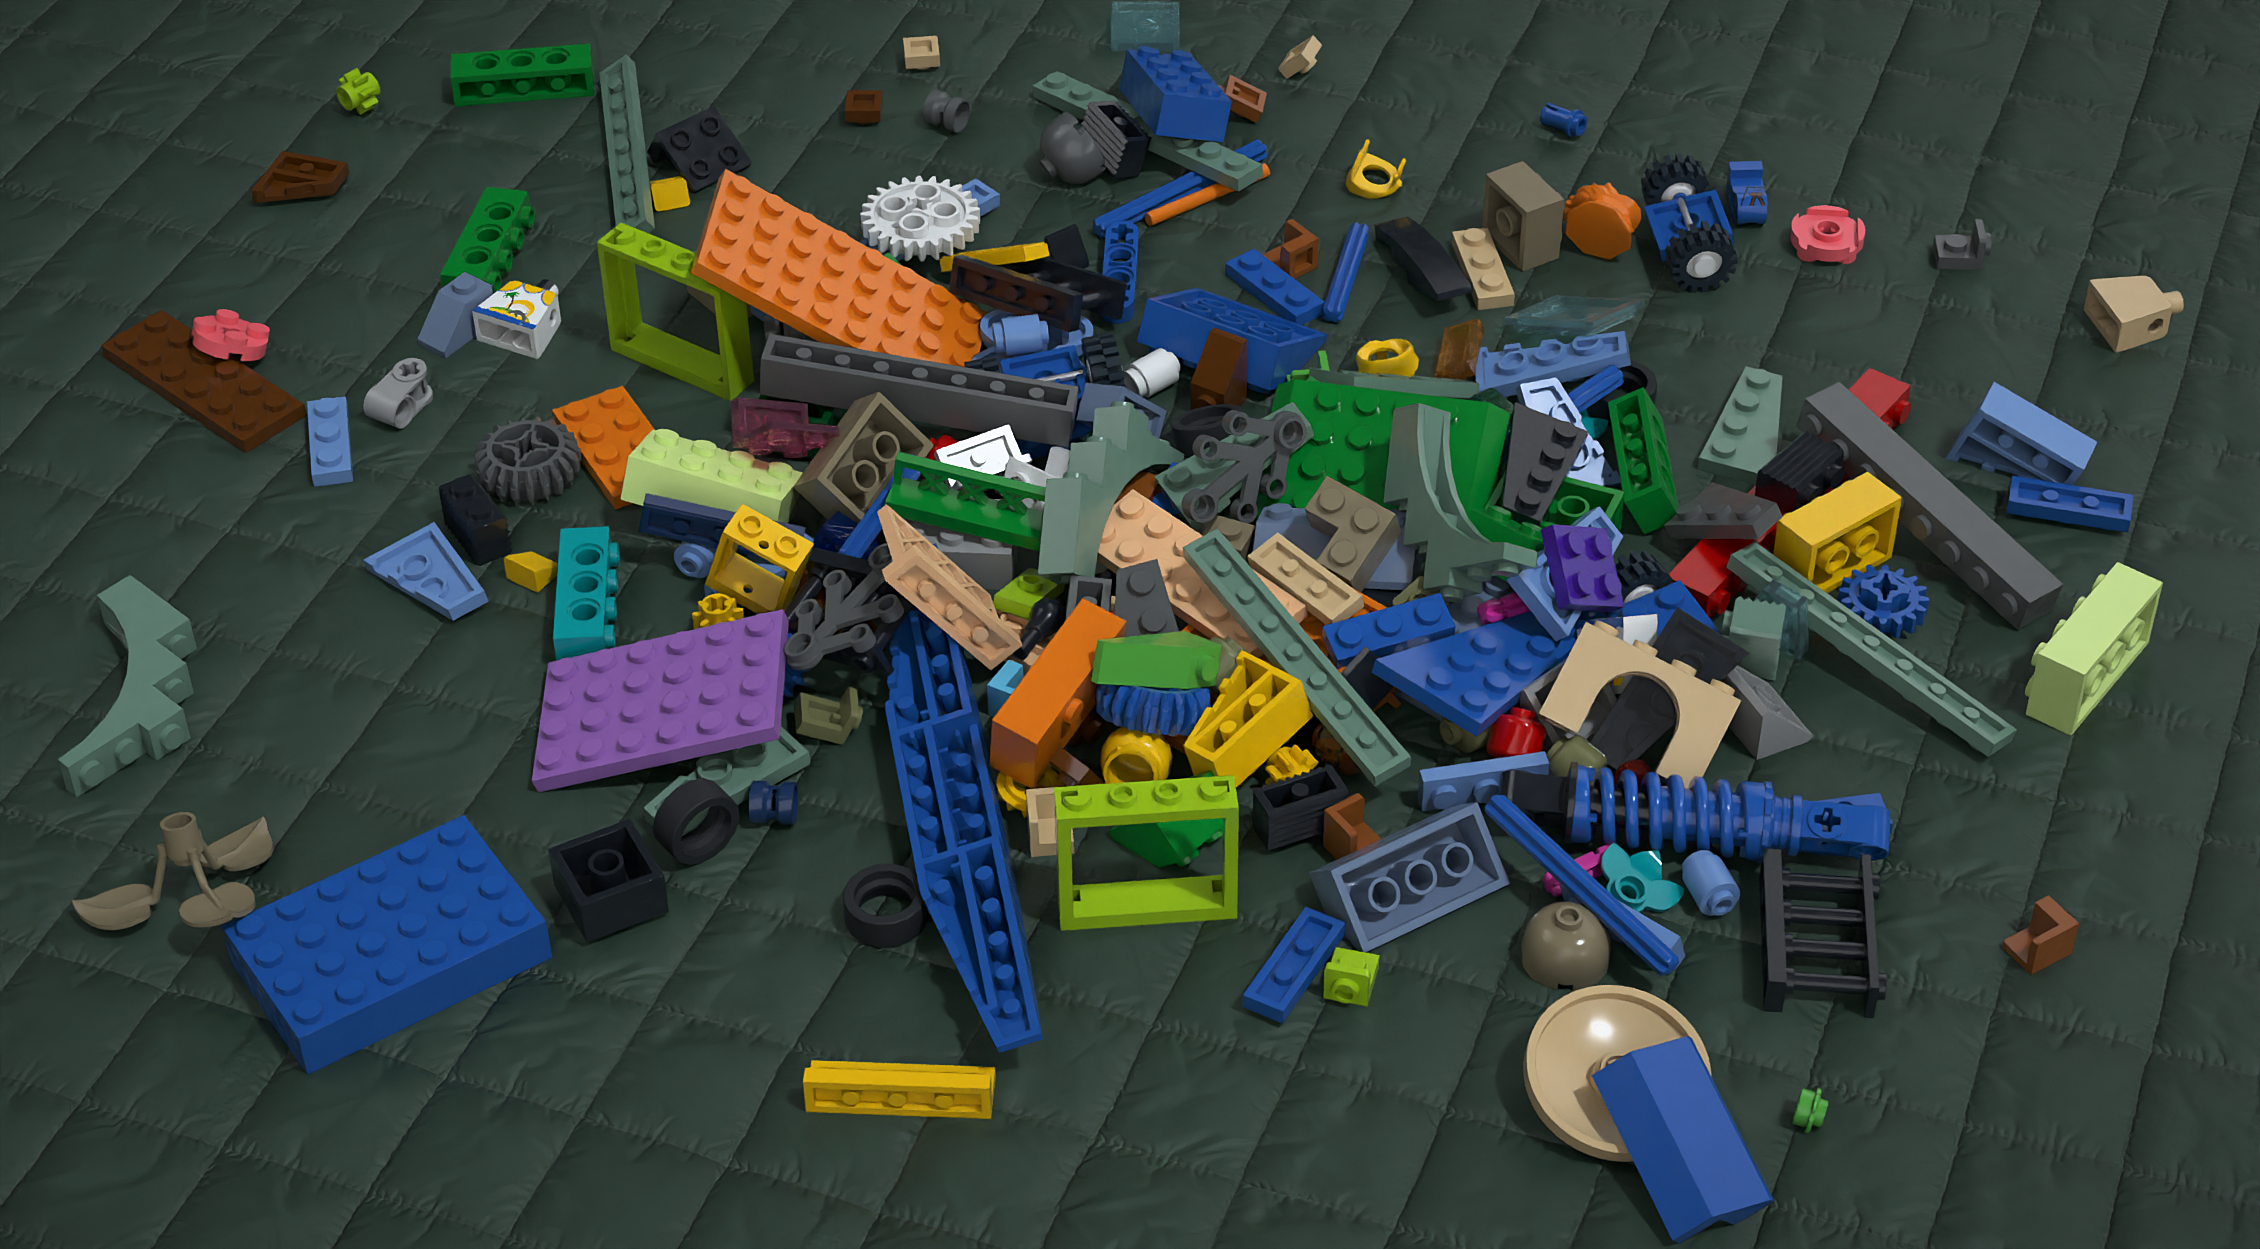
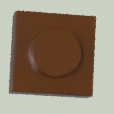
[845,90,883,124]

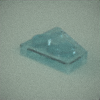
[1752,579,1809,659]

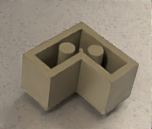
[1305,476,1402,592]

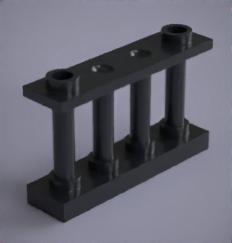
[949,245,1127,332]
[755,547,919,676]
[1759,848,1887,1018]

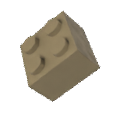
[1482,161,1565,272]

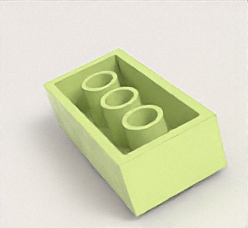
[620,429,803,524]
[2025,562,2163,736]

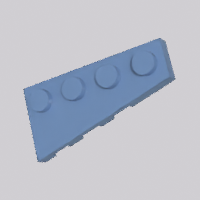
[1474,331,1631,402]
[1506,506,1623,641]

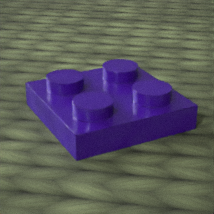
[1541,524,1625,612]

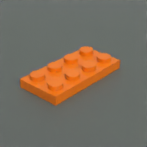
[552,385,655,510]

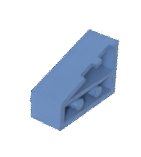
[1945,382,2097,485]

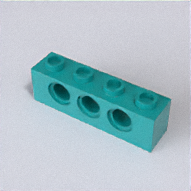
[553,526,620,661]

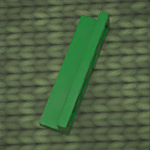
[885,452,1046,551]

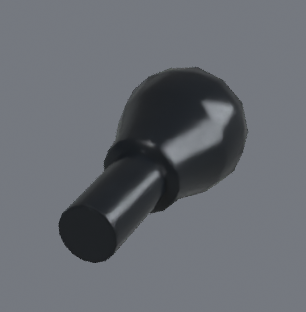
[1013,598,1066,660]

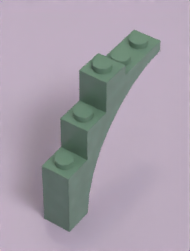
[1038,401,1184,584]
[1383,403,1538,602]
[58,575,197,798]

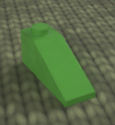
[1091,631,1222,689]

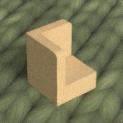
[1026,786,1074,857]

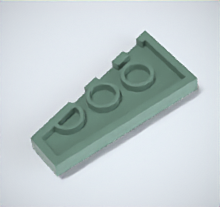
[643,727,810,836]

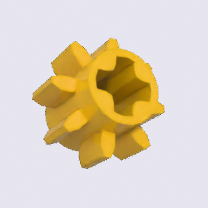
[692,593,744,629]
[1265,745,1319,786]

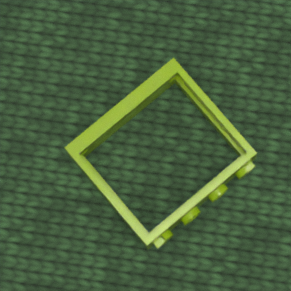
[597,222,754,401]
[1054,775,1239,931]

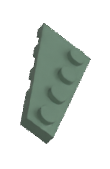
[1698,366,1783,485]
[1309,368,1480,399]
[1154,402,1314,531]

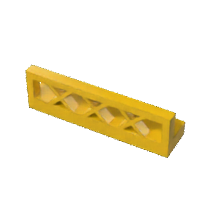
[803,1060,996,1119]

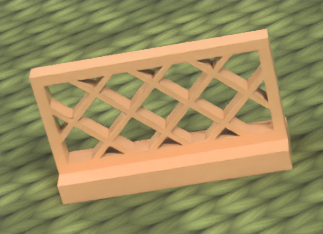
[877,504,1023,670]

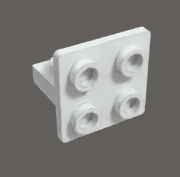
[934,425,1032,493]

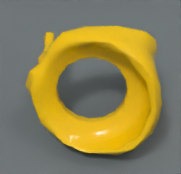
[1345,139,1406,199]
[1355,339,1419,377]

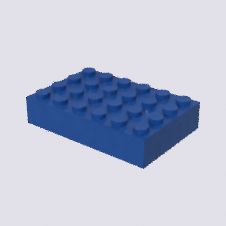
[221,815,552,1075]

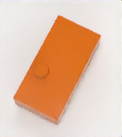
[989,598,1127,789]

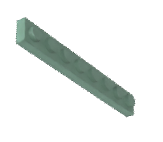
[599,54,655,234]
[1032,71,1263,192]
[1183,528,1411,786]
[1726,542,2017,757]

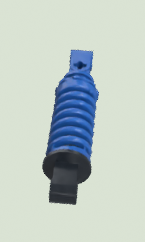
[1498,762,1891,863]

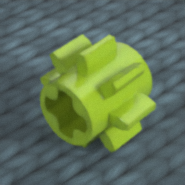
[336,68,381,115]

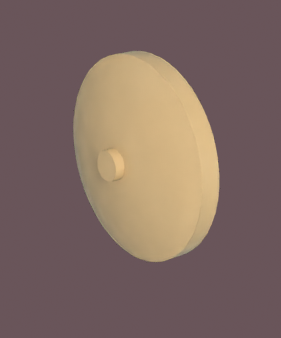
[1523,985,1711,1162]

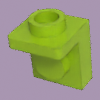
[1323,947,1380,1007]

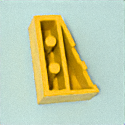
[1183,649,1313,788]

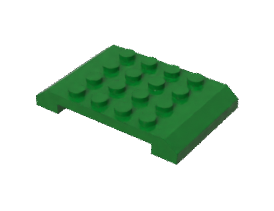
[1248,379,1511,526]

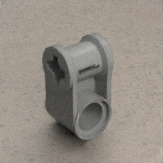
[363,358,433,429]

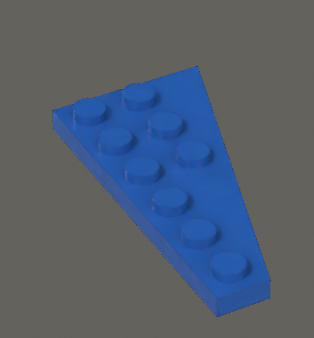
[1372,611,1607,737]

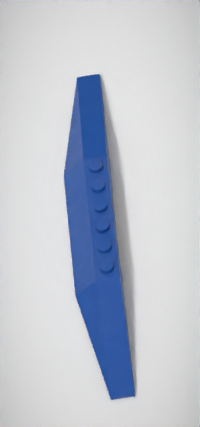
[885,543,1043,1053]

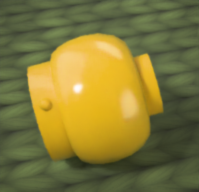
[1100,726,1173,784]

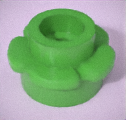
[1792,1088,1829,1133]

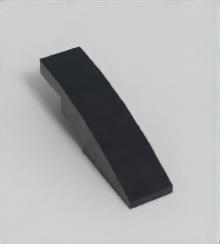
[1374,216,1472,301]

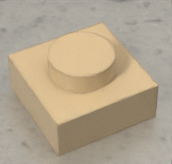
[1278,35,1322,79]
[903,36,940,70]

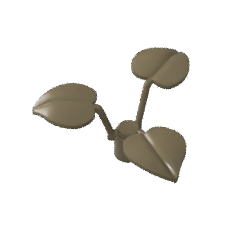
[72,812,274,930]

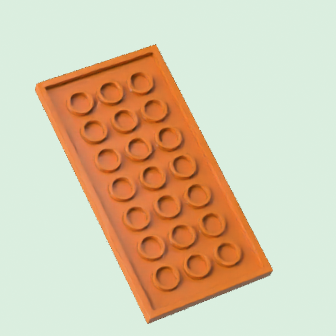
[690,169,987,367]

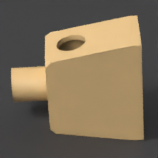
[2083,276,2184,353]

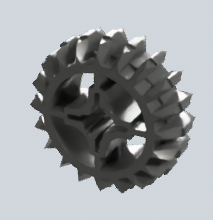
[474,416,581,505]

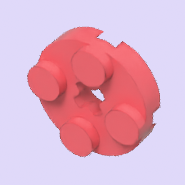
[1790,205,1866,264]
[191,309,270,361]

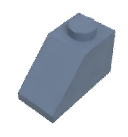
[417,272,493,359]
[1076,383,1166,439]

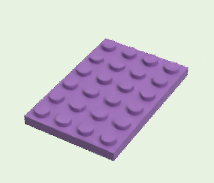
[532,609,789,792]

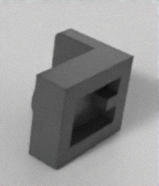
[1933,219,1991,270]

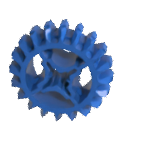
[1095,684,1211,737]

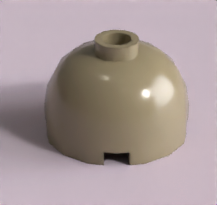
[1521,901,1612,991]

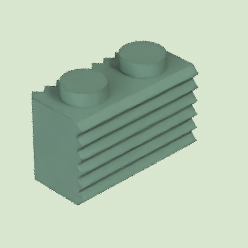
[1721,596,1786,680]

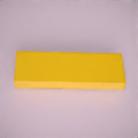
[939,242,1049,272]

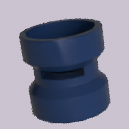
[749,780,798,825]

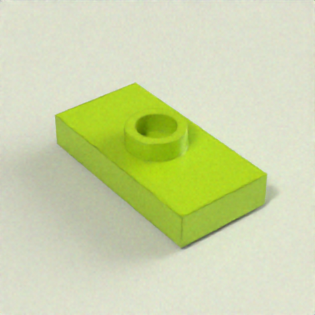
[993,568,1065,620]

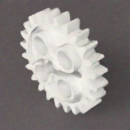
[860,176,980,262]

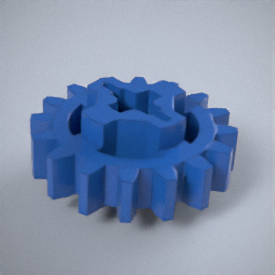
[1837,565,1929,638]

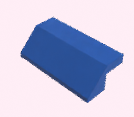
[1592,1036,1774,1243]

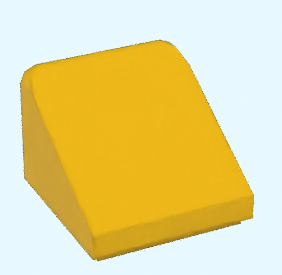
[649,176,690,212]
[503,551,558,593]

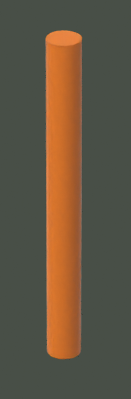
[1144,163,1270,227]

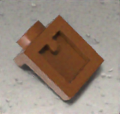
[1217,75,1267,122]

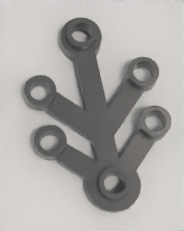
[1182,410,1307,523]
[784,543,904,670]

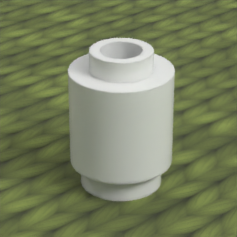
[1124,348,1181,398]

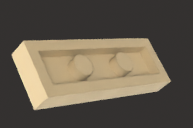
[1451,228,1515,310]
[1247,532,1364,625]

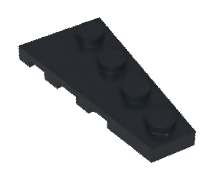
[1500,402,1589,527]
[1590,607,1750,774]

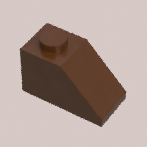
[1191,328,1248,410]

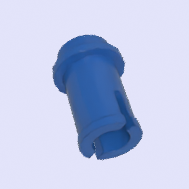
[1540,103,1588,137]

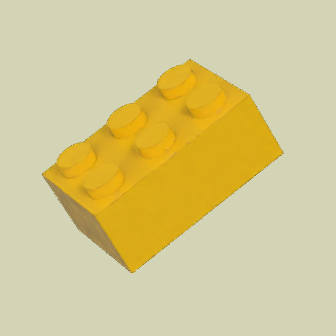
[1773,472,1902,593]

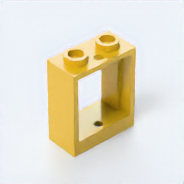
[705,504,814,613]

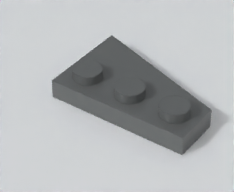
[1664,482,1783,539]
[1115,559,1179,637]

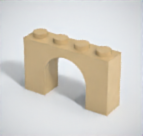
[1537,620,1742,788]

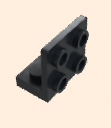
[647,106,752,193]

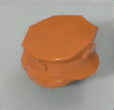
[1563,182,1641,260]

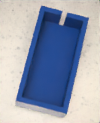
[1119,46,1232,142]

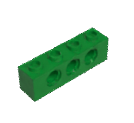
[450,44,595,107]
[440,187,535,294]
[1608,387,1679,534]

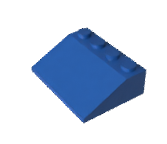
[1137,288,1328,393]

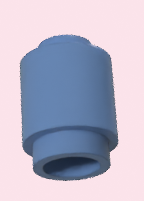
[992,314,1049,357]
[674,541,717,578]
[1682,850,1740,916]

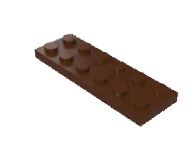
[101,310,307,453]

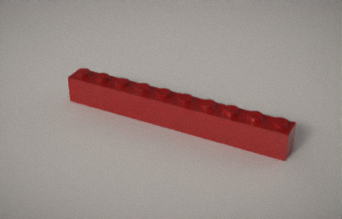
[1669,368,1912,619]

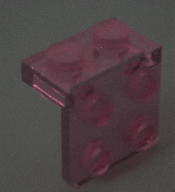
[730,397,839,458]

